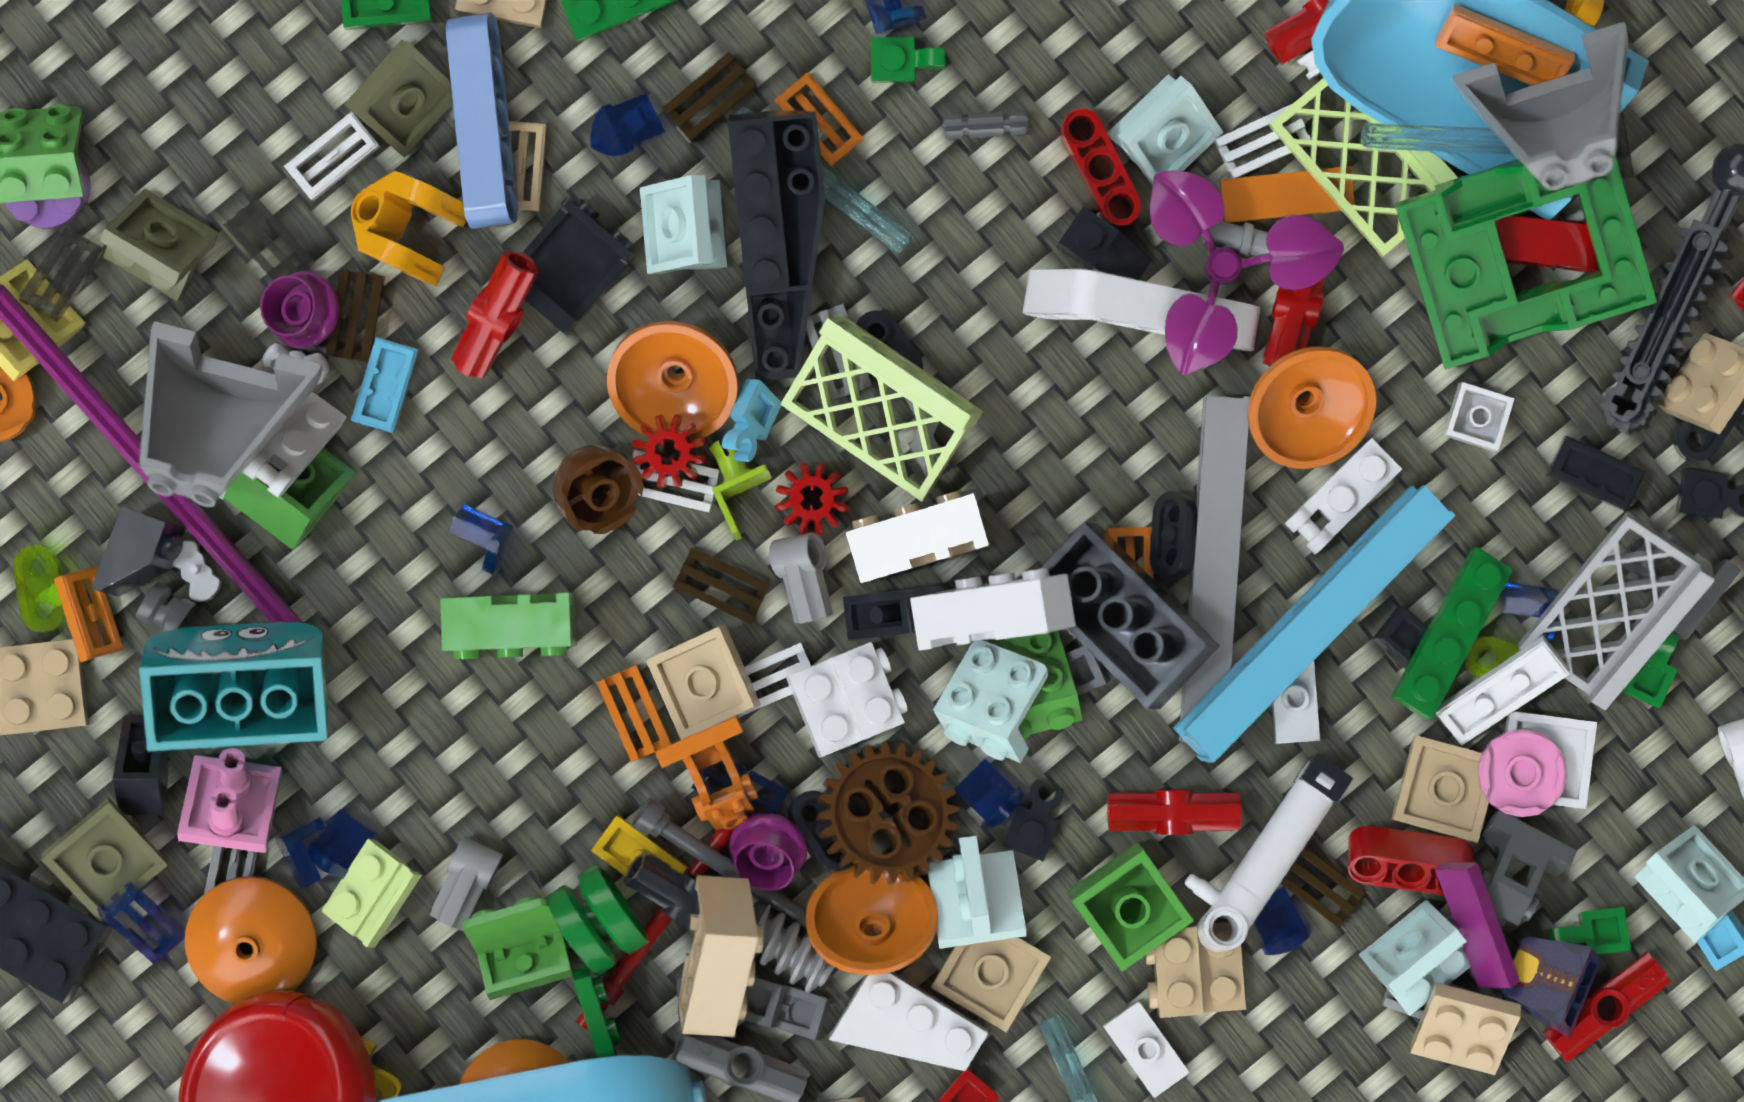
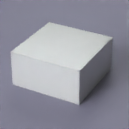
[1442,382,1515,452]

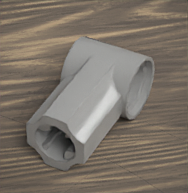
[769,532,833,624]
[430,836,504,931]

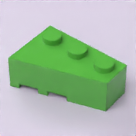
[440,593,577,659]

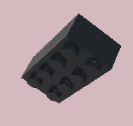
[1041,522,1220,709]
[0,857,116,1004]

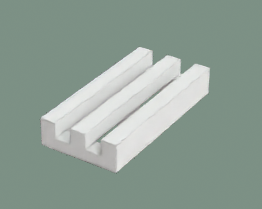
[1214,104,1311,179]
[284,111,380,201]
[632,450,720,513]
[738,643,811,717]

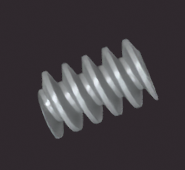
[756,904,834,994]

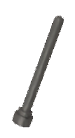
[631,797,806,929]

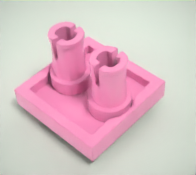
[177,748,282,853]

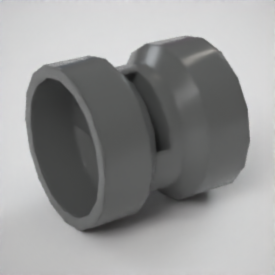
[135,581,197,633]

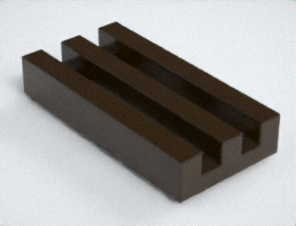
[662,52,757,142]
[325,269,385,363]
[673,548,770,624]
[1280,847,1366,928]

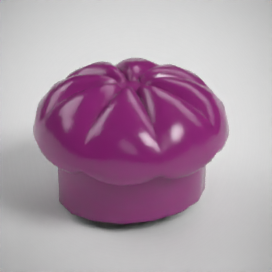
[260,271,340,349]
[729,814,808,891]

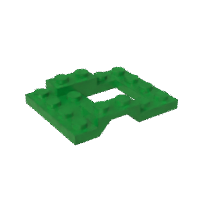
[1394,153,1657,370]

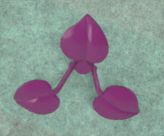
[1149,170,1344,375]

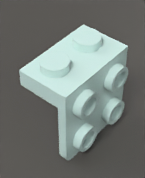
[933,640,1048,763]

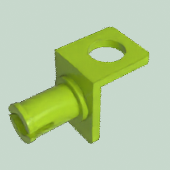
[709,441,772,541]

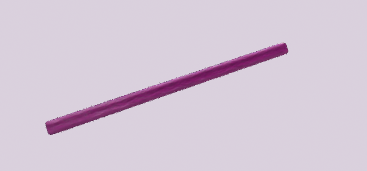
[0,284,304,623]

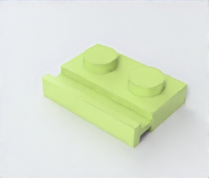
[321,839,422,948]

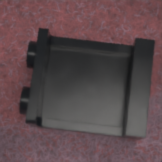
[522,197,635,336]

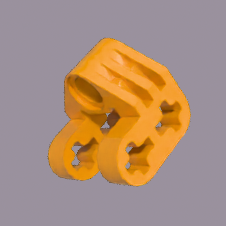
[351,170,467,287]

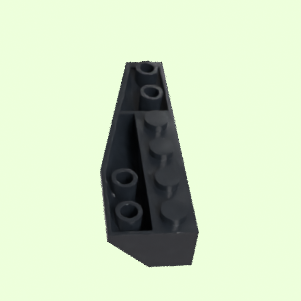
[728,111,825,381]

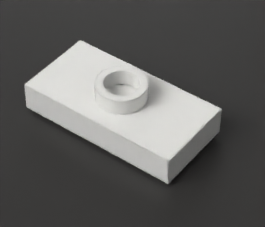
[1272,661,1320,744]
[1103,1000,1190,1098]

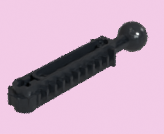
[1600,144,1744,436]

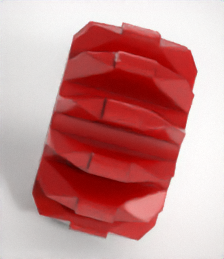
[632,414,706,488]
[775,462,849,535]

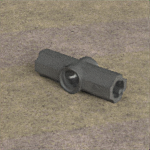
[672,1031,808,1102]

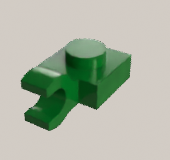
[871,37,946,83]
[1622,632,1680,709]
[1548,907,1631,956]

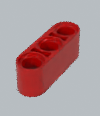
[1060,108,1141,230]
[1494,215,1599,272]
[1348,826,1474,895]

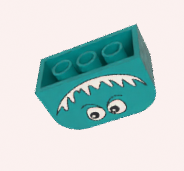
[140,622,329,751]

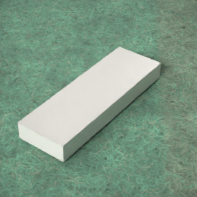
[1436,636,1570,746]

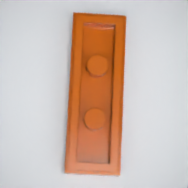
[1435,4,1575,86]
[1219,166,1355,224]

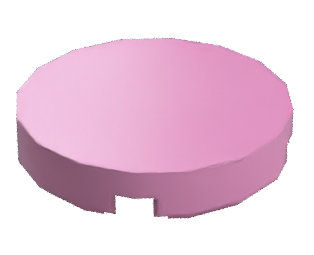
[1477,729,1567,817]

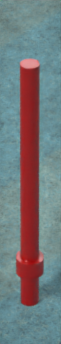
[576,828,735,1031]

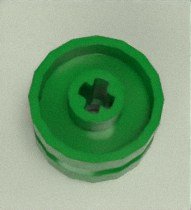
[545,862,650,977]

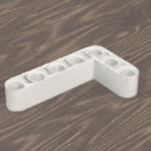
[1023,269,1261,351]

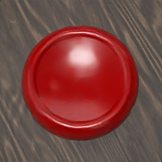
[178,991,376,1102]

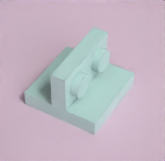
[1107,74,1223,185]
[640,175,727,274]
[1634,825,1744,943]
[928,836,1026,949]
[1359,900,1471,1016]

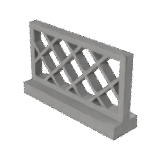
[1518,512,1715,711]

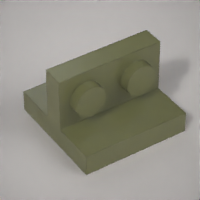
[344,40,453,158]
[99,189,219,302]
[41,797,168,922]

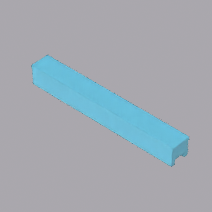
[1173,485,1456,763]

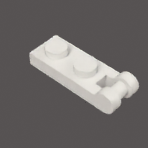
[243,392,347,499]
[1284,438,1402,554]

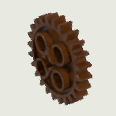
[816,742,959,886]

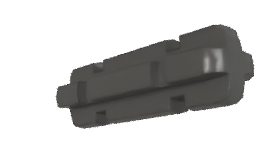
[943,110,1029,140]

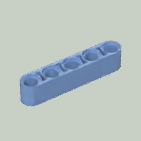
[446,12,518,229]

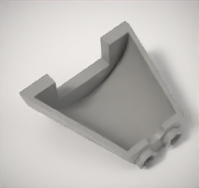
[1452,22,1628,190]
[139,321,322,507]

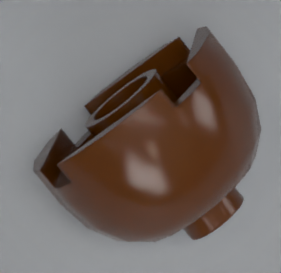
[552,445,644,534]

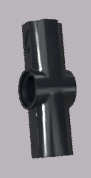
[624,850,700,929]

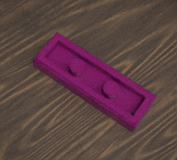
[1435,862,1520,988]

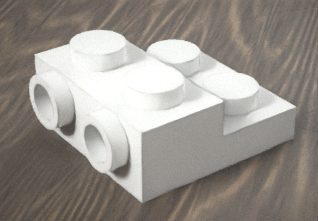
[786,642,908,758]

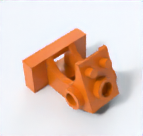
[655,715,759,830]

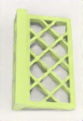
[1268,78,1458,257]
[781,315,983,502]

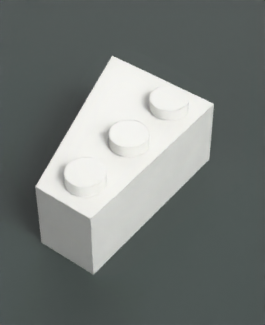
[910,568,1076,650]
[829,971,988,1071]

